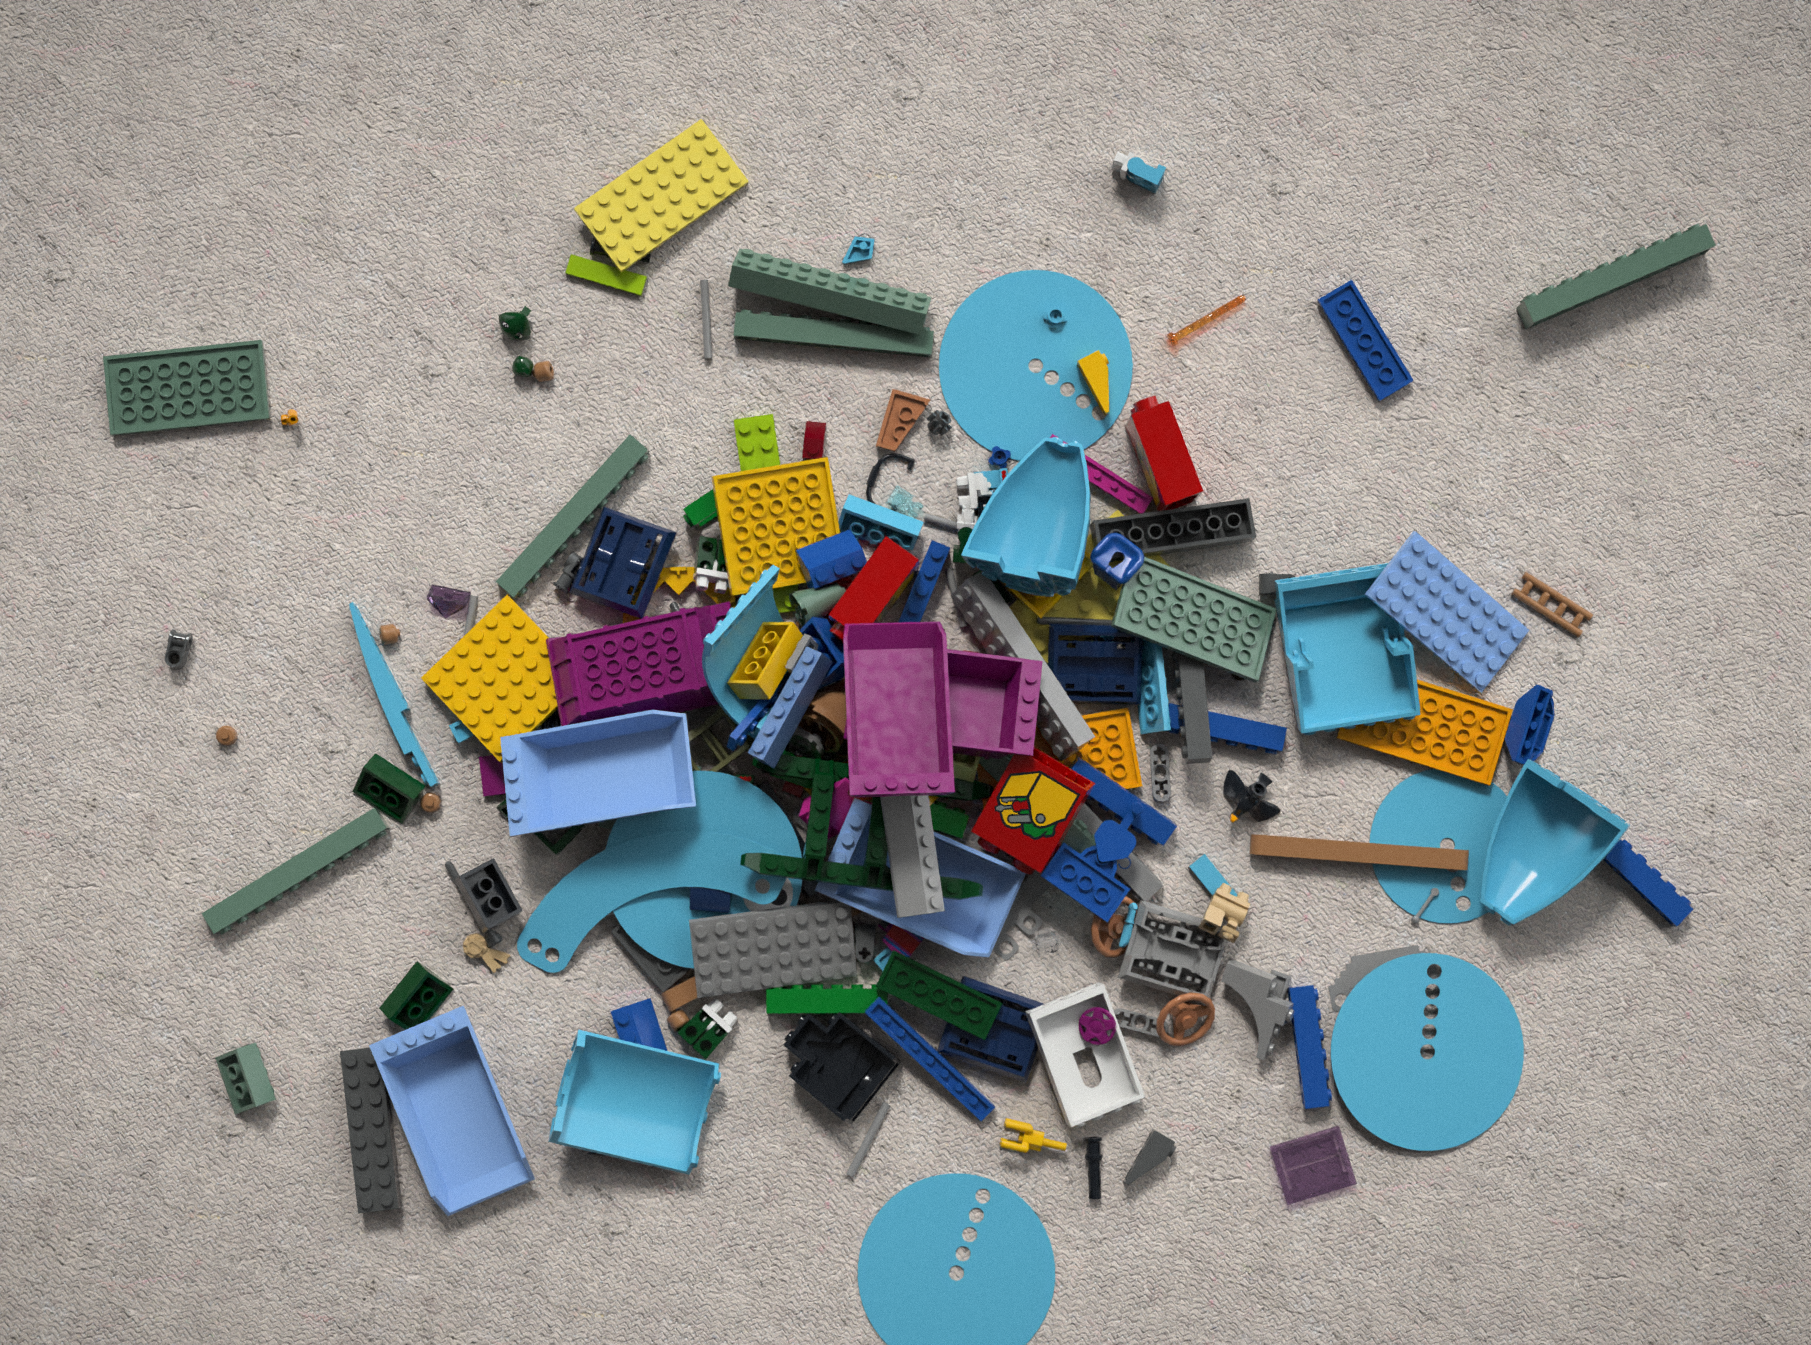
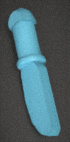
[1119,902,1138,948]

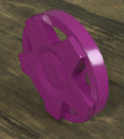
[1079,1007,1116,1045]

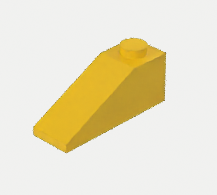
[1077,350,1109,416]

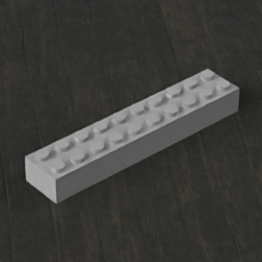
[951,571,1095,762]

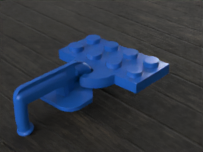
[1040,802,1143,923]

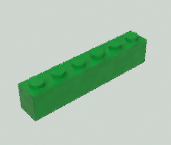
[766,984,888,1013]

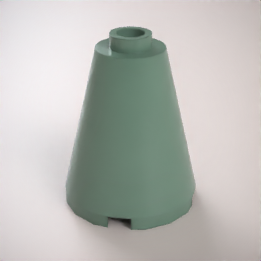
[789,583,846,627]

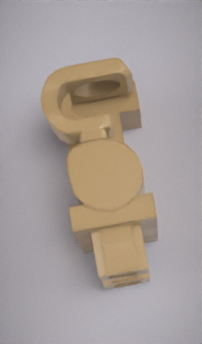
[1198,883,1251,943]

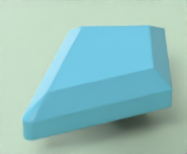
[842,236,875,264]

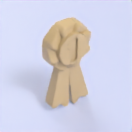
[463,933,510,973]

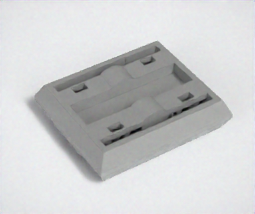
[1118,900,1226,1003]

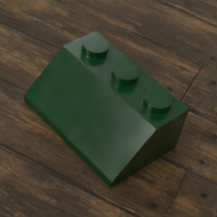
[352,753,425,824]
[379,961,454,1030]

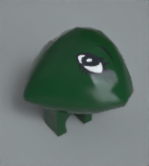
[499,306,531,341]

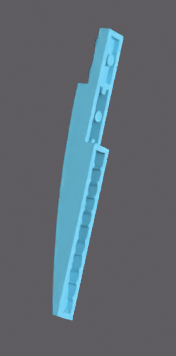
[349,602,440,787]

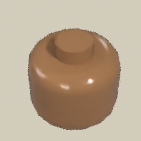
[532,361,554,382]
[379,624,400,645]
[216,725,238,746]
[420,793,442,813]
[667,1009,690,1032]

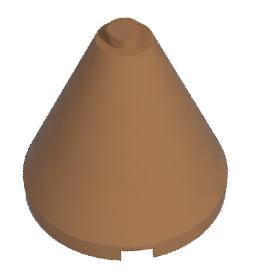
[798,678,848,762]

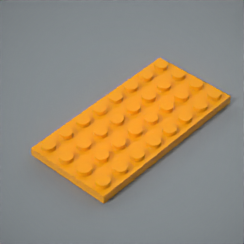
[1336,680,1513,786]
[977,708,1142,809]

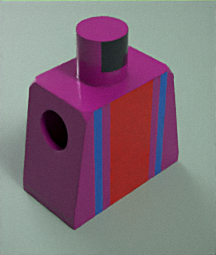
[878,920,924,957]

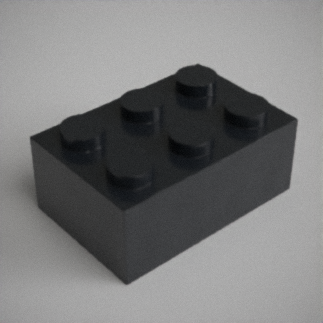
[455,858,523,933]

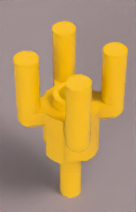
[999,1118,1067,1153]

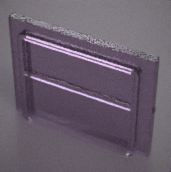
[1269,1125,1357,1205]

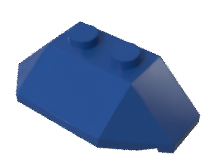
[1505,684,1555,765]

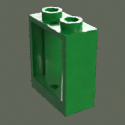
[683,489,717,530]

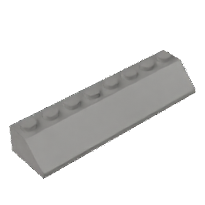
[880,795,945,918]

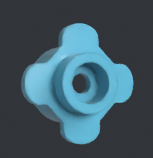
[1043,305,1067,329]

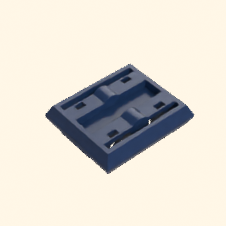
[569,507,677,619]
[1048,624,1143,705]
[937,976,1044,1083]

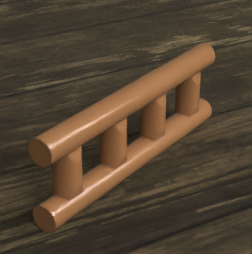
[1511,572,1593,638]

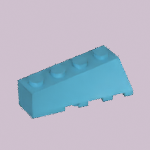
[838,494,923,550]

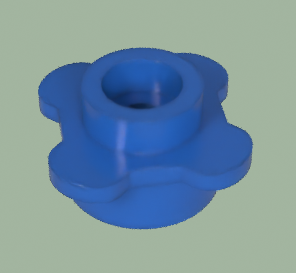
[988,446,1011,469]

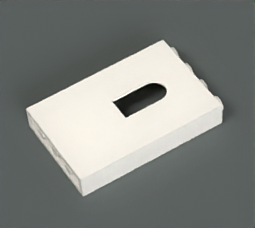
[1026,982,1145,1128]

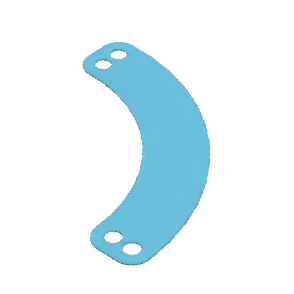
[517,831,787,973]

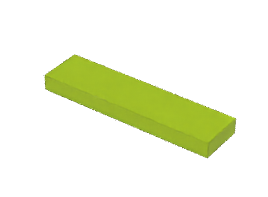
[565,254,647,296]

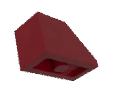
[802,421,826,461]

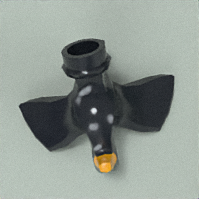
[1223,770,1281,823]

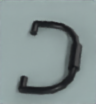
[866,453,915,511]

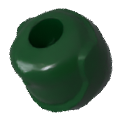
[512,356,534,377]

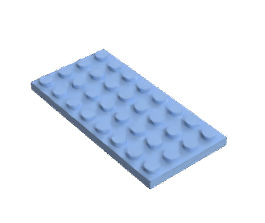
[1365,531,1529,693]

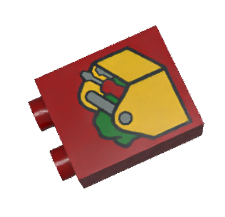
[1125,396,1203,511]
[829,536,919,643]
[971,747,1095,875]

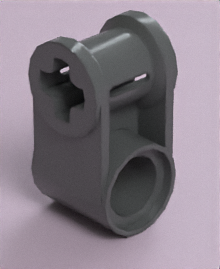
[1259,573,1295,594]
[165,629,193,669]
[855,924,876,963]

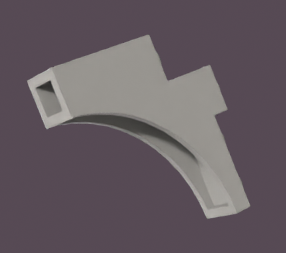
[1221,959,1294,1060]

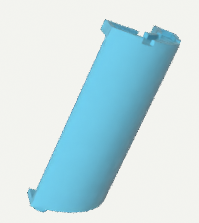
[548,1030,721,1175]

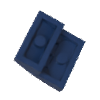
[690,887,732,913]

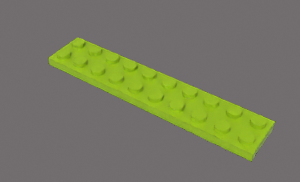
[733,414,799,613]

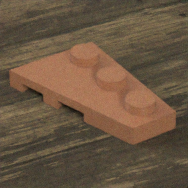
[876,389,931,452]

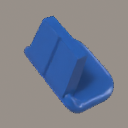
[1090,533,1144,590]

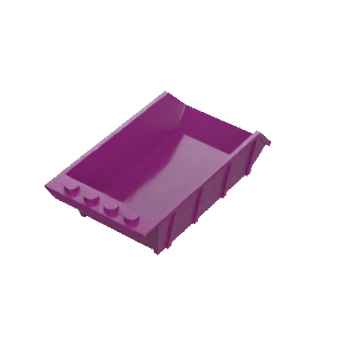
[546,601,731,726]
[843,622,955,797]
[844,649,1043,760]

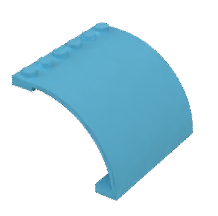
[702,565,784,739]

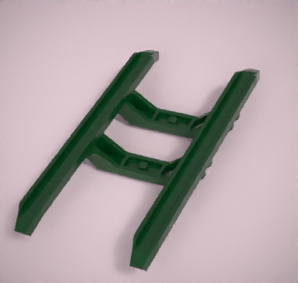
[740,755,993,900]

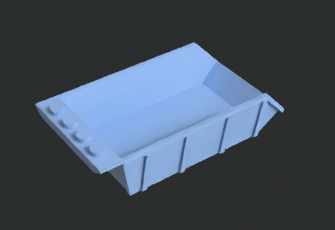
[500,710,696,837]
[815,798,1026,957]
[369,1005,535,1216]

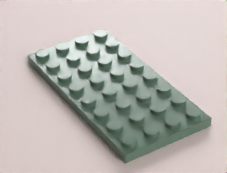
[103,340,270,436]
[1111,557,1276,683]

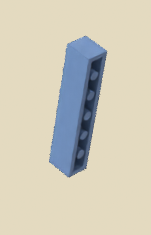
[748,646,833,768]

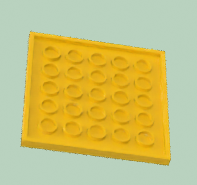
[711,457,840,596]
[421,594,558,763]

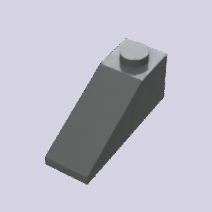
[1123,1129,1176,1185]

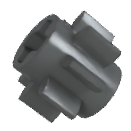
[927,410,952,436]

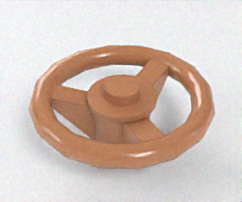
[1091,896,1137,958]
[1156,992,1215,1046]

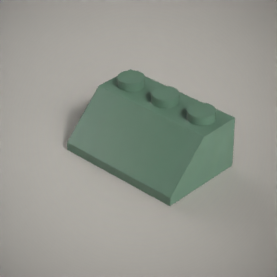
[215,1042,276,1115]

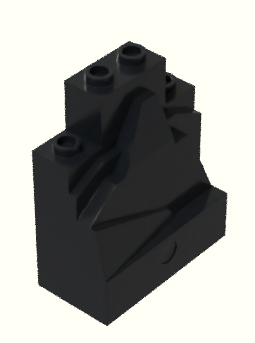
[783,1012,902,1125]

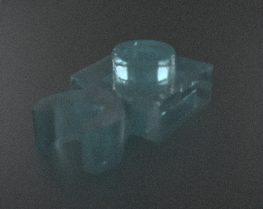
[886,485,924,518]

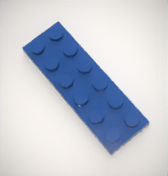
[1317,280,1414,402]

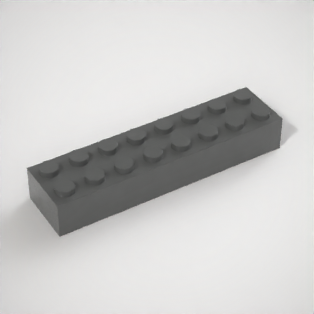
[1090,498,1256,562]
[340,1047,402,1214]

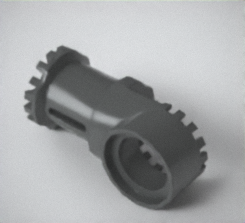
[553,552,583,594]

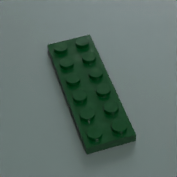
[876,950,1003,1040]

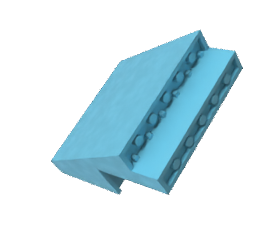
[1274,563,1421,735]

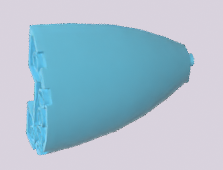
[961,437,1091,597]
[1480,759,1630,926]

